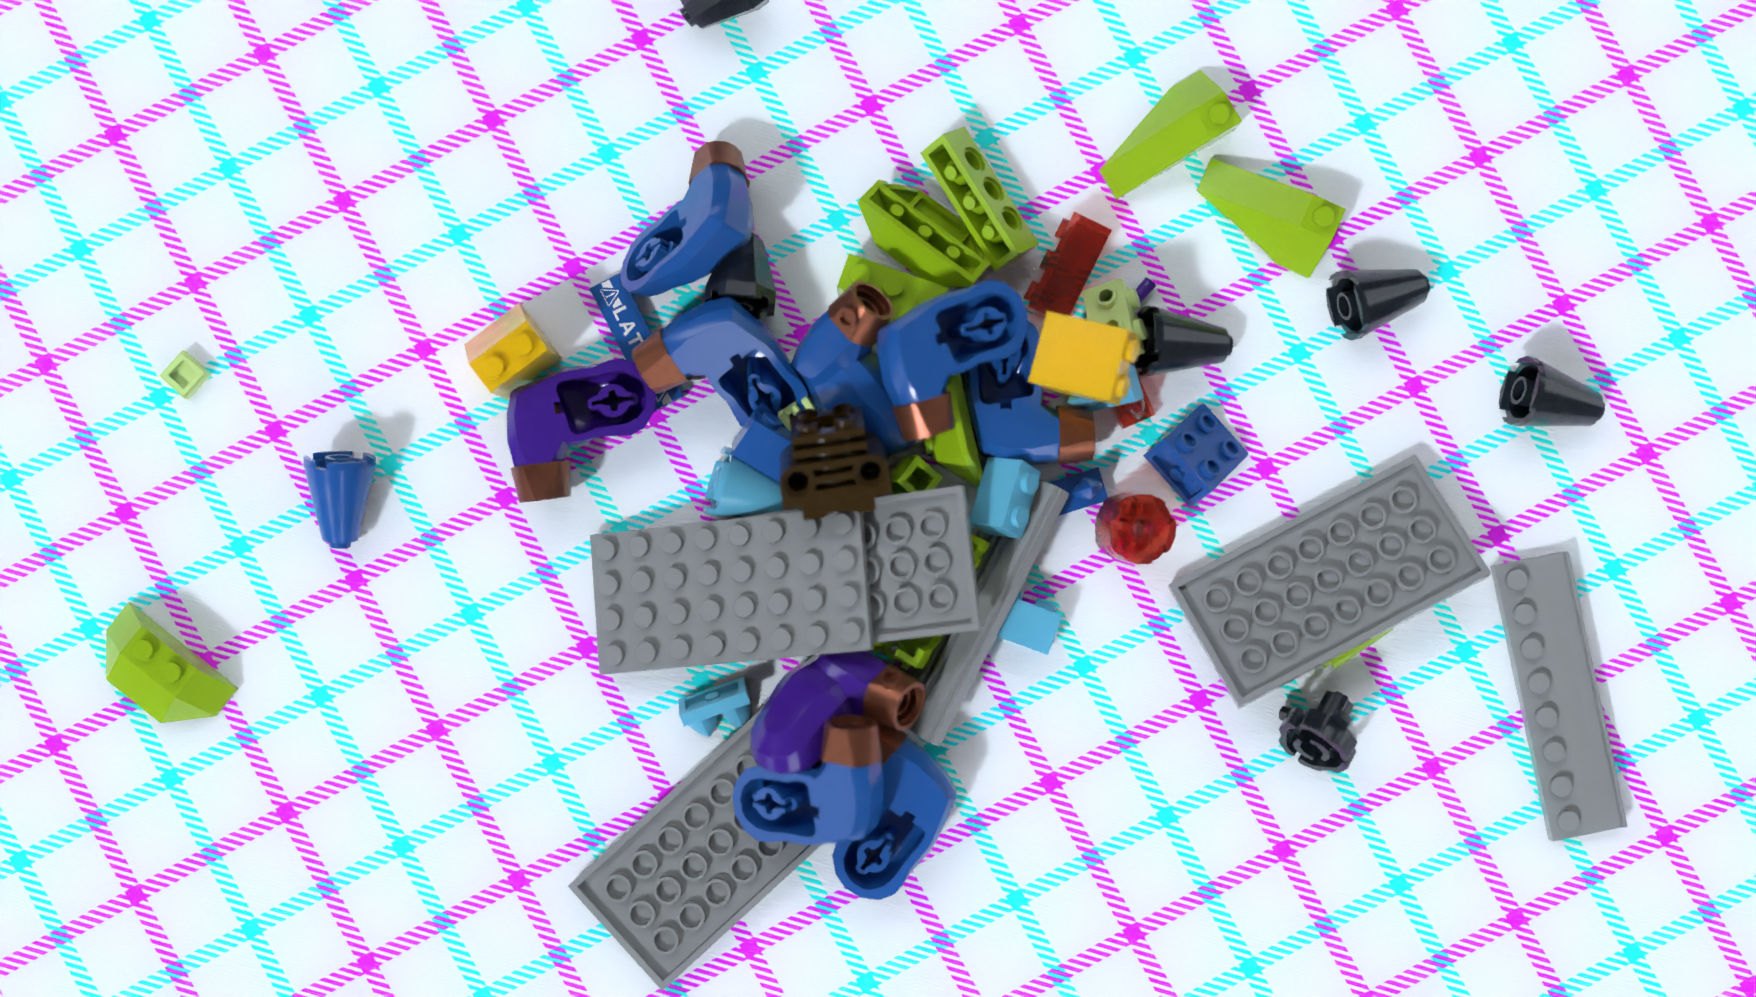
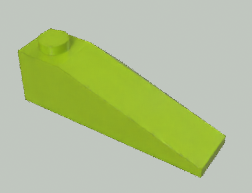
[1196,158,1346,279]

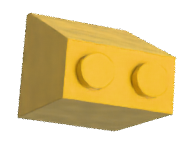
[464,302,562,400]
[1028,311,1140,406]

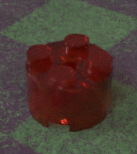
[1095,492,1176,564]

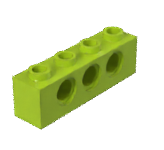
[920,127,1039,271]

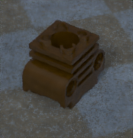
[779,403,892,521]

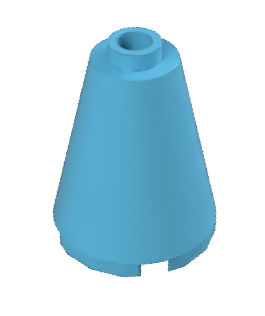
[703,446,802,517]

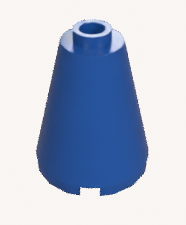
[303,451,376,549]

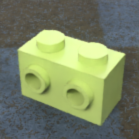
[1082,278,1147,355]

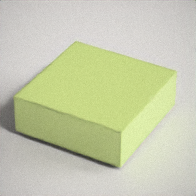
[159,350,212,400]

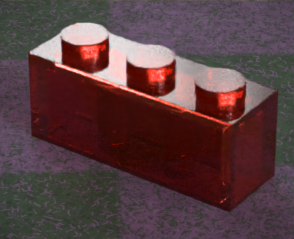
[1023,211,1112,320]

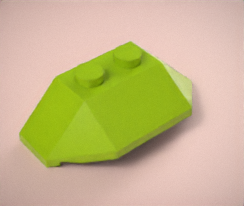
[858,179,991,287]
[922,373,983,487]
[106,602,239,723]

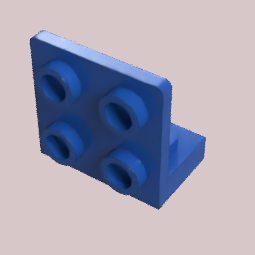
[1143,403,1248,508]

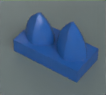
[1048,467,1109,516]

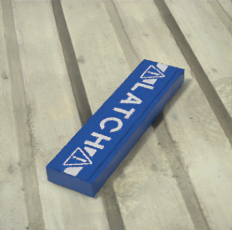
[589,273,685,413]

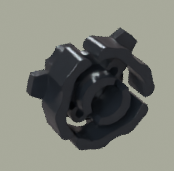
[1279,690,1358,773]

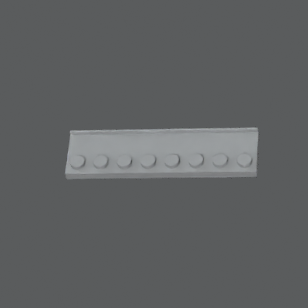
[900,479,1069,746]
[1490,551,1627,841]

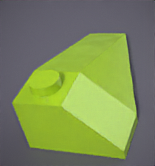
[1099,70,1242,200]

